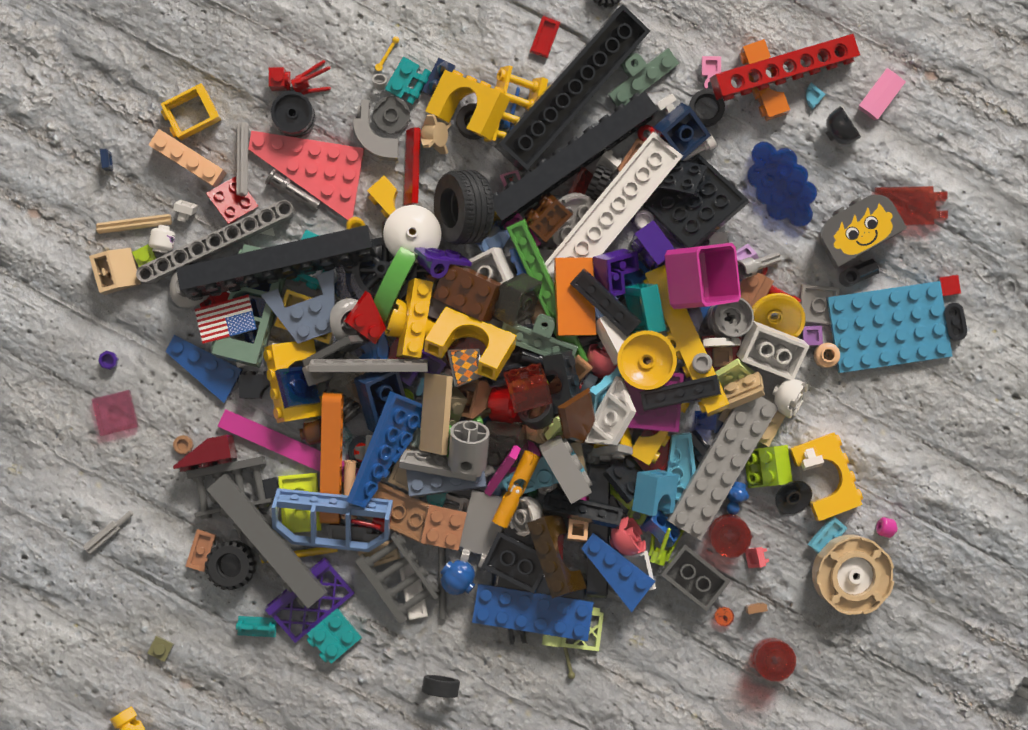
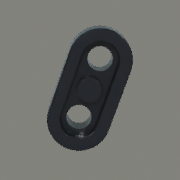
[944,303,967,341]

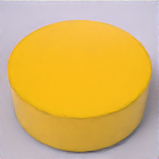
[346,217,365,229]

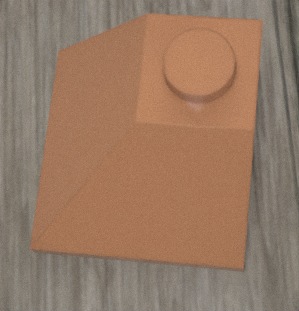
[458,380,496,419]

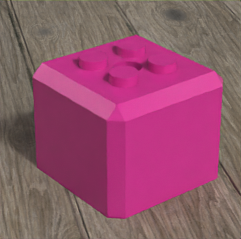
[664,243,741,309]

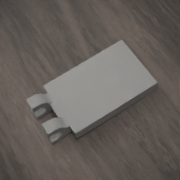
[460,489,503,567]

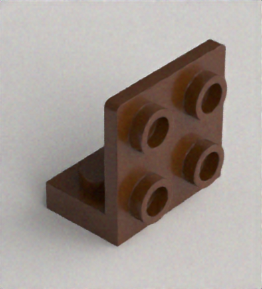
[523,192,573,242]

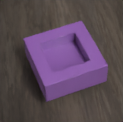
[802,326,823,346]

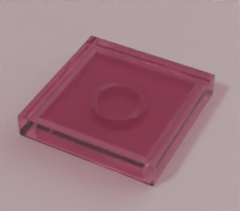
[92,390,139,436]

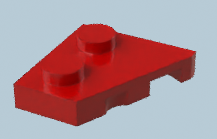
[344,291,386,344]

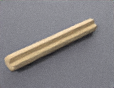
[96,214,172,234]

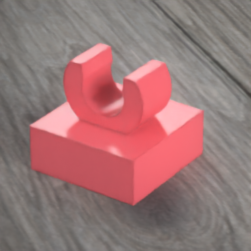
[744,547,769,568]

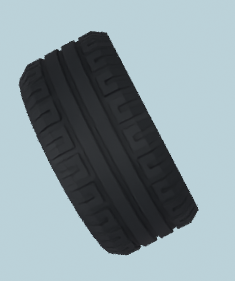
[434,170,494,245]

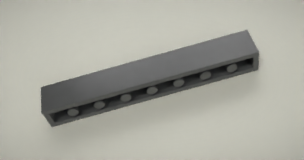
[206,474,328,608]

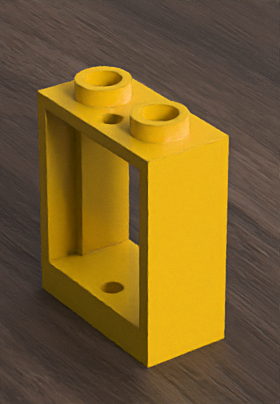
[161,83,221,141]

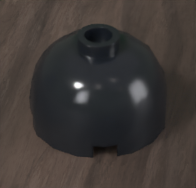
[825,106,861,145]

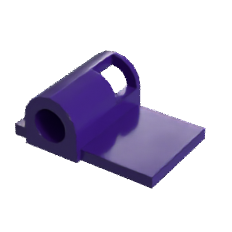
[414,247,472,278]

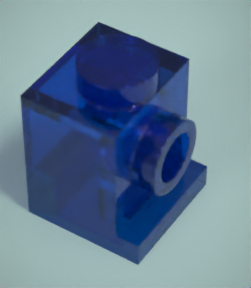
[694,410,716,431]

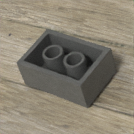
[659,544,731,612]

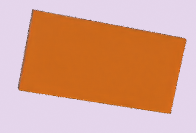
[554,258,596,336]

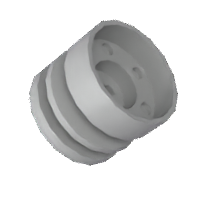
[706,298,754,339]

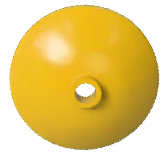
[752,293,805,337]
[617,331,677,390]

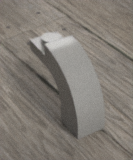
[353,100,399,161]

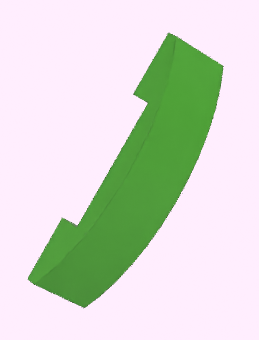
[374,247,418,324]

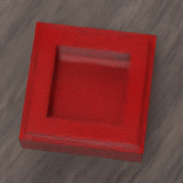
[938,275,961,297]

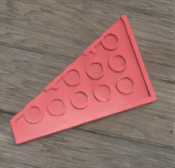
[248,131,364,220]

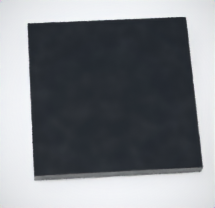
[643,153,749,248]

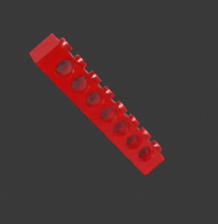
[709,34,860,101]

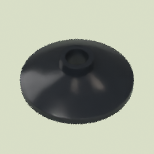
[775,481,812,514]

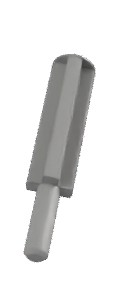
[83,511,133,554]

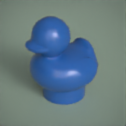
[726,482,749,515]

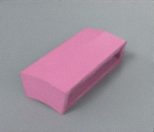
[858,68,906,120]

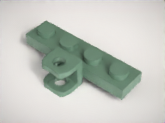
[608,48,679,107]
[501,314,578,357]

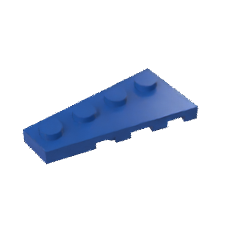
[165,335,243,404]
[581,533,655,612]

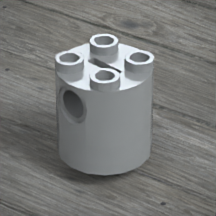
[448,420,490,477]

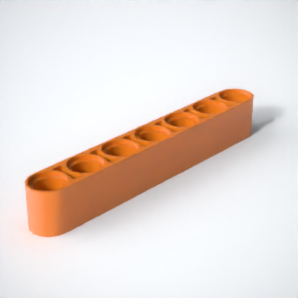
[319,393,344,524]

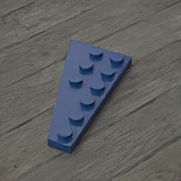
[347,391,423,508]

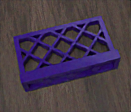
[265,557,355,643]

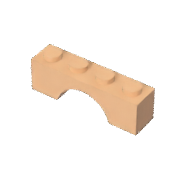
[149,129,227,188]

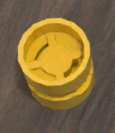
[109,706,145,730]

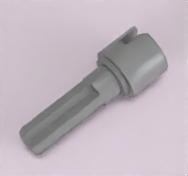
[737,253,781,280]

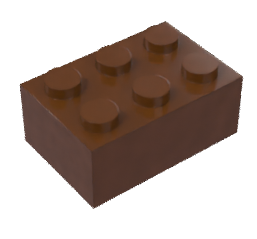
[433,264,505,321]

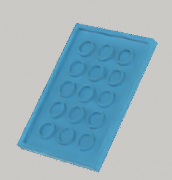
[826,281,953,373]

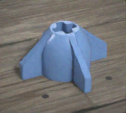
[475,221,510,252]

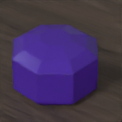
[98,351,119,370]

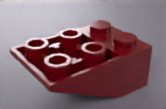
[173,435,237,472]

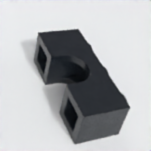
[542,350,581,414]

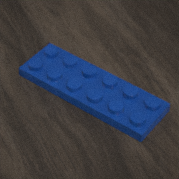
[472,583,594,641]

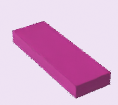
[484,445,521,496]

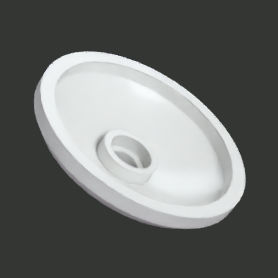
[383,205,441,263]

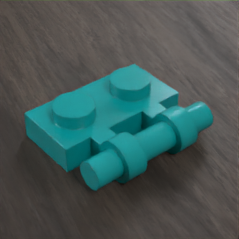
[385,56,431,105]

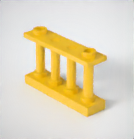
[484,65,548,142]

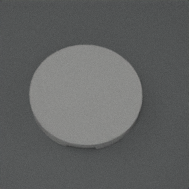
[551,193,595,246]

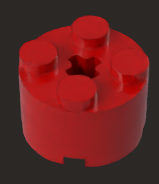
[488,385,526,425]

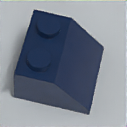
[653,103,711,161]

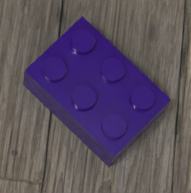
[631,220,675,270]

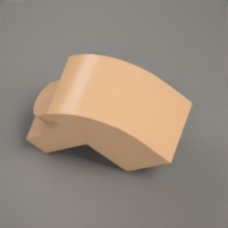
[567,518,589,542]

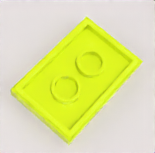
[278,473,322,533]

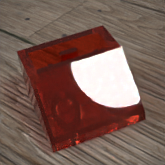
[503,363,552,413]

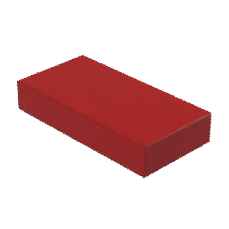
[530,16,561,59]

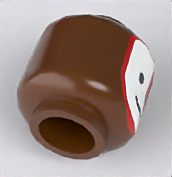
[299,418,321,445]

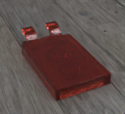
[875,186,948,226]

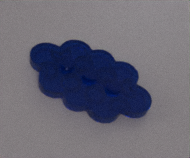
[747,142,817,227]

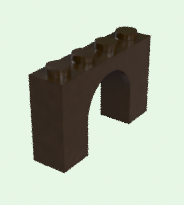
[527,515,586,599]

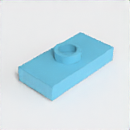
[807,516,847,554]

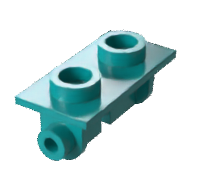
[236,616,277,637]

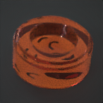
[714,606,734,626]

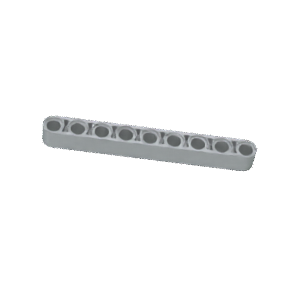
[136,200,295,284]

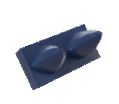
[422,57,456,97]

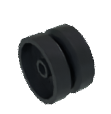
[271,91,316,138]

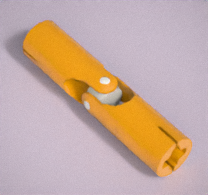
[492,450,540,528]

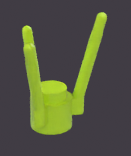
[648,528,684,566]

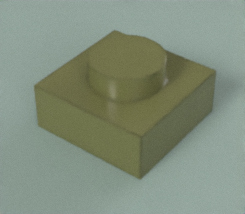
[147,635,174,662]

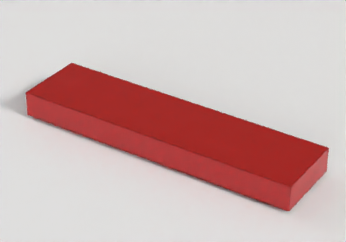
[404,127,421,206]

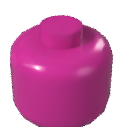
[876,517,898,538]

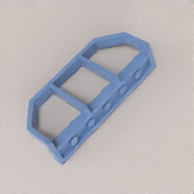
[271,488,393,552]

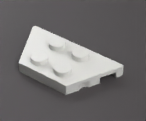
[585,376,636,446]

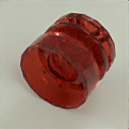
[708,514,752,558]
[751,637,796,681]

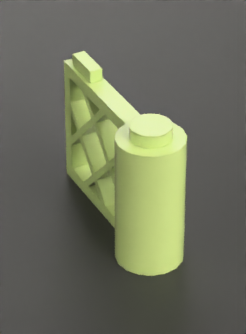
[542,607,604,651]

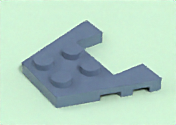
[261,270,335,344]

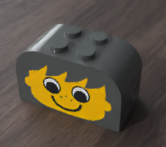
[820,195,907,269]

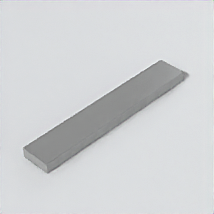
[309,359,428,372]

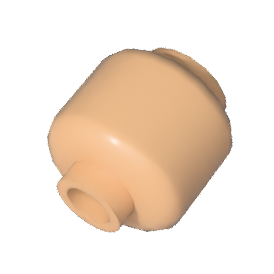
[813,343,840,368]

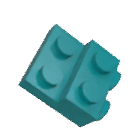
[307,608,362,664]

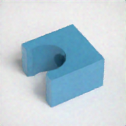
[632,469,679,516]

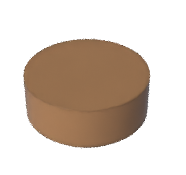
[173,435,194,455]

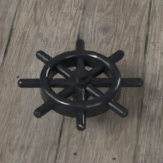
[335,220,431,300]

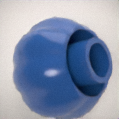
[440,560,475,595]

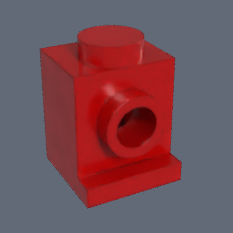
[269,67,291,91]

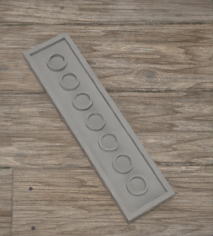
[667,397,778,540]

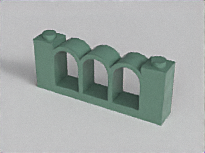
[211,244,286,368]

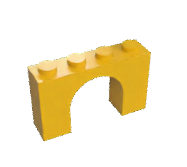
[425,70,511,140]
[424,307,517,381]
[263,339,322,423]
[788,432,863,521]

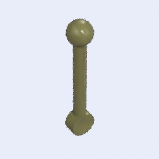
[563,640,575,679]

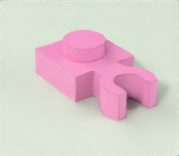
[701,56,721,89]

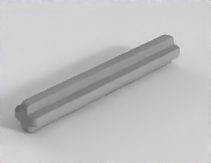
[236,122,249,196]

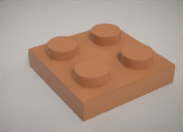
[420,504,467,551]

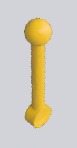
[375,36,399,72]

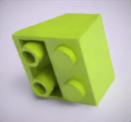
[745,445,793,488]

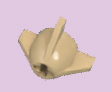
[420,114,452,154]

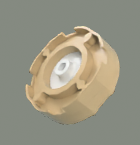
[812,535,894,615]

